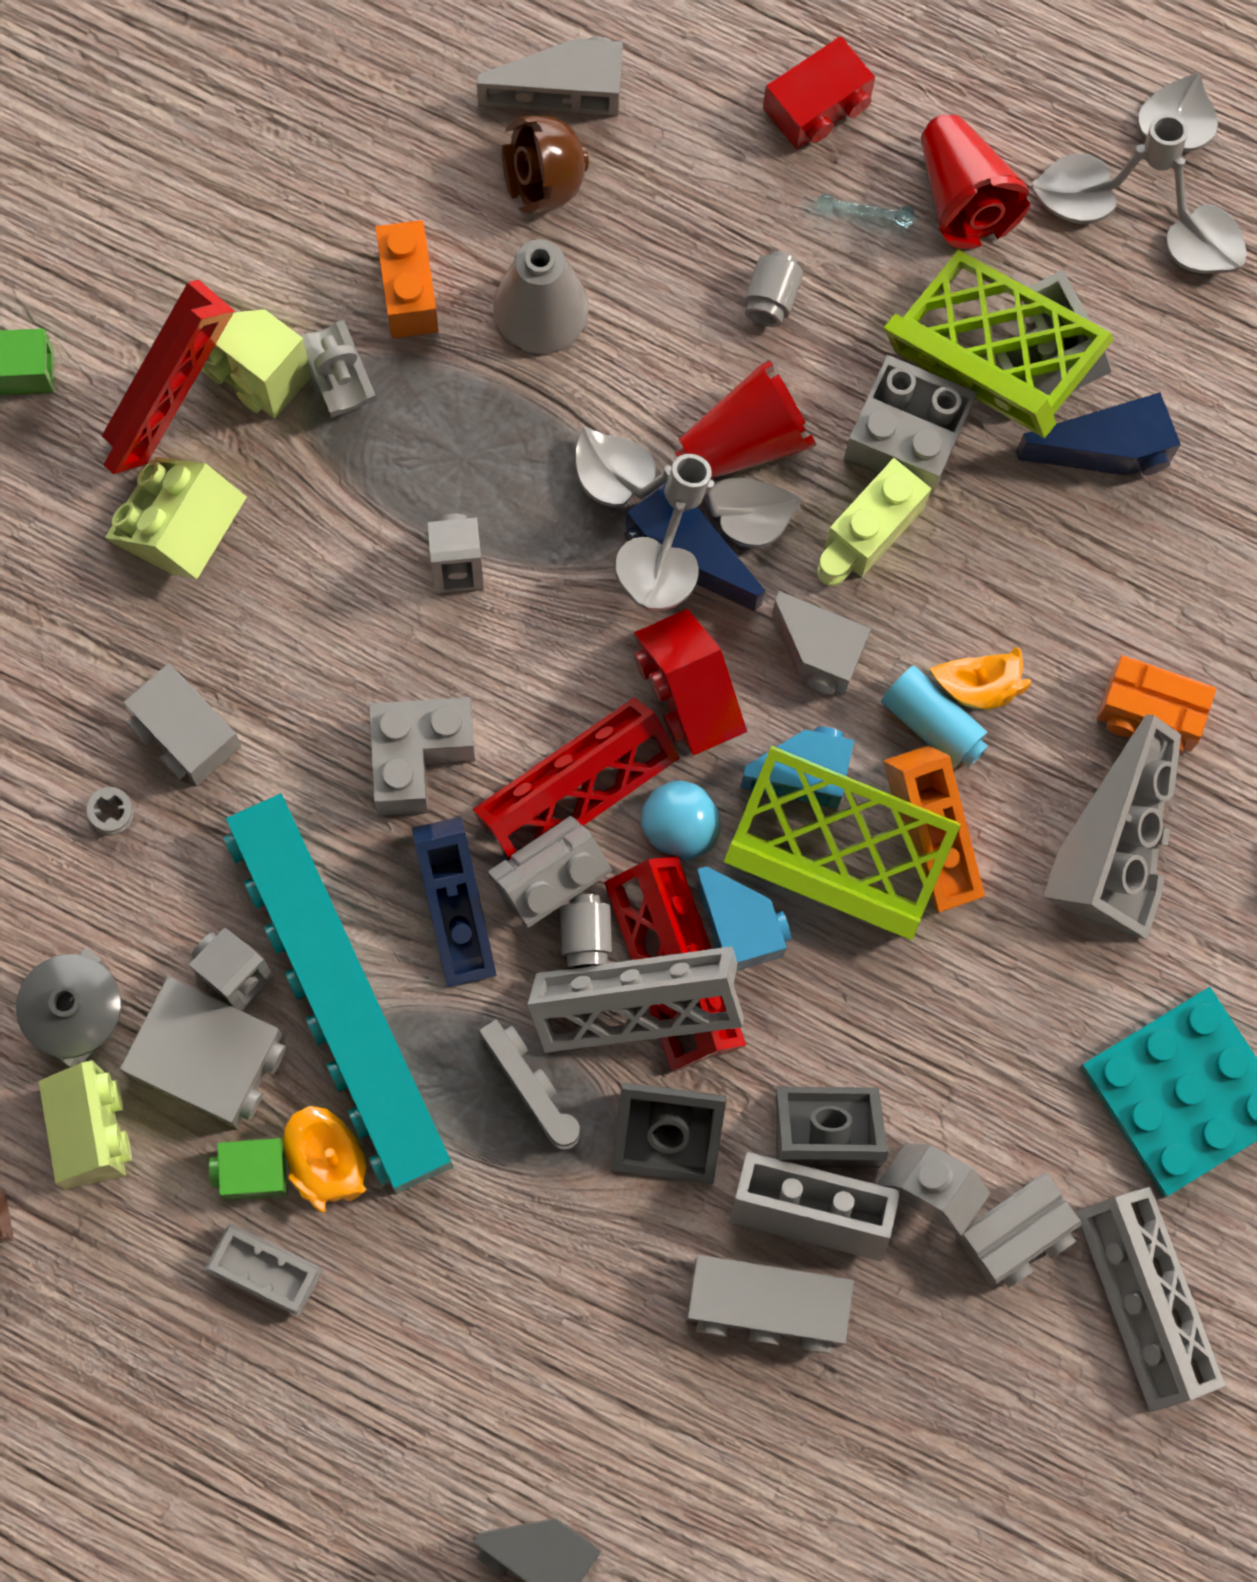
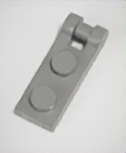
[479,1019,580,1151]

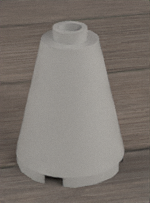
[493,239,589,355]

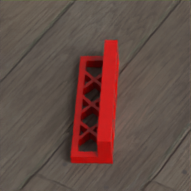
[101,280,235,474]
[472,697,680,861]
[604,857,746,1072]

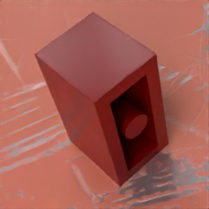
[763,36,875,150]

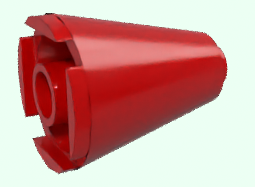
[921,114,1031,249]
[675,360,816,479]

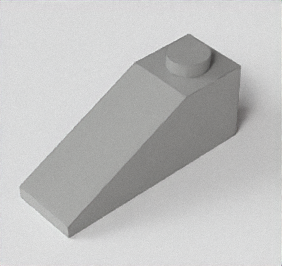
[477,36,623,116]

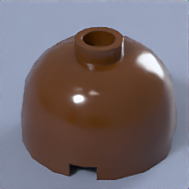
[502,115,589,214]

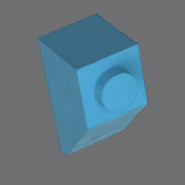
[740,727,854,809]
[695,866,791,971]

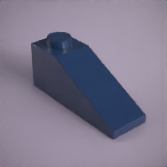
[1016,392,1181,476]
[624,484,765,611]
[412,817,497,987]

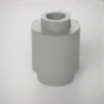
[744,251,804,327]
[559,894,613,969]

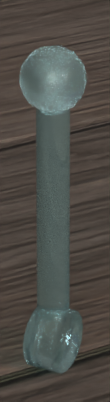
[817,193,915,227]

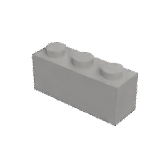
[730,1152,900,1262]
[686,1255,854,1354]

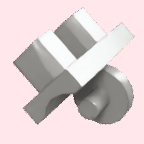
[301,320,377,418]

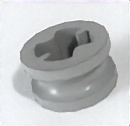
[86,787,134,835]

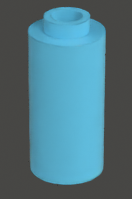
[881,665,989,769]

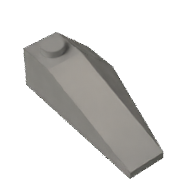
[1043,714,1181,939]

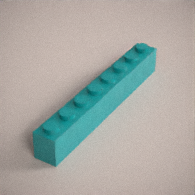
[223,793,453,1194]

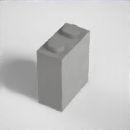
[120,977,286,1129]

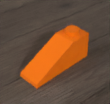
[883,745,985,913]

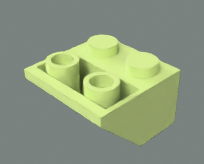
[201,309,312,419]
[105,457,247,579]
[38,1060,132,1189]

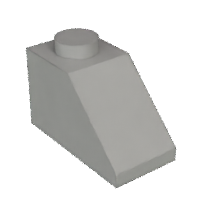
[428,514,484,594]
[772,591,871,695]
[189,928,275,1011]
[877,1143,990,1236]

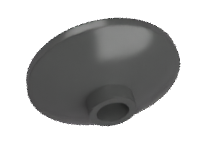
[16,954,122,1058]

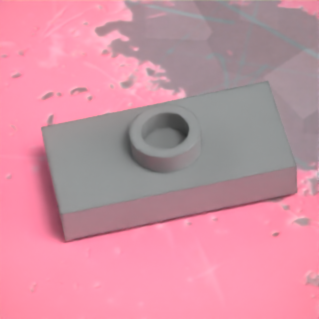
[205,1223,324,1317]

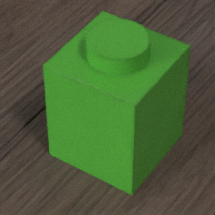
[0,328,54,395]
[209,1138,288,1200]

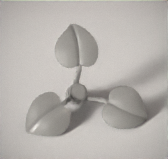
[1032,73,1246,274]
[575,426,802,611]

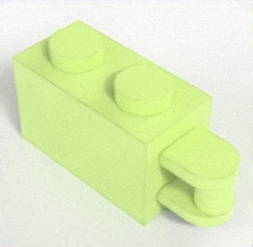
[817,458,931,586]

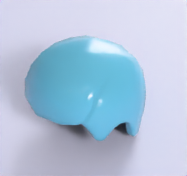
[641,780,721,860]

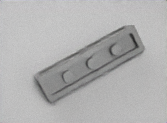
[527,946,744,1053]
[1076,1186,1226,1413]

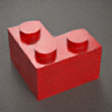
[633,609,748,756]

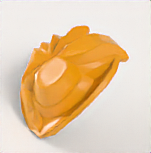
[930,647,1031,711]
[283,1106,367,1213]

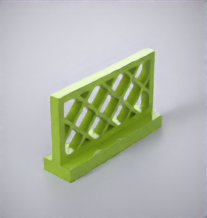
[884,249,1114,438]
[723,746,961,940]

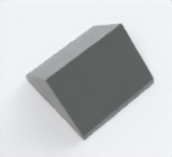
[611,1082,727,1184]
[776,1086,888,1168]

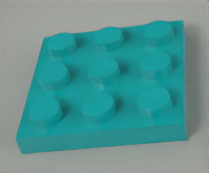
[1080,987,1257,1198]

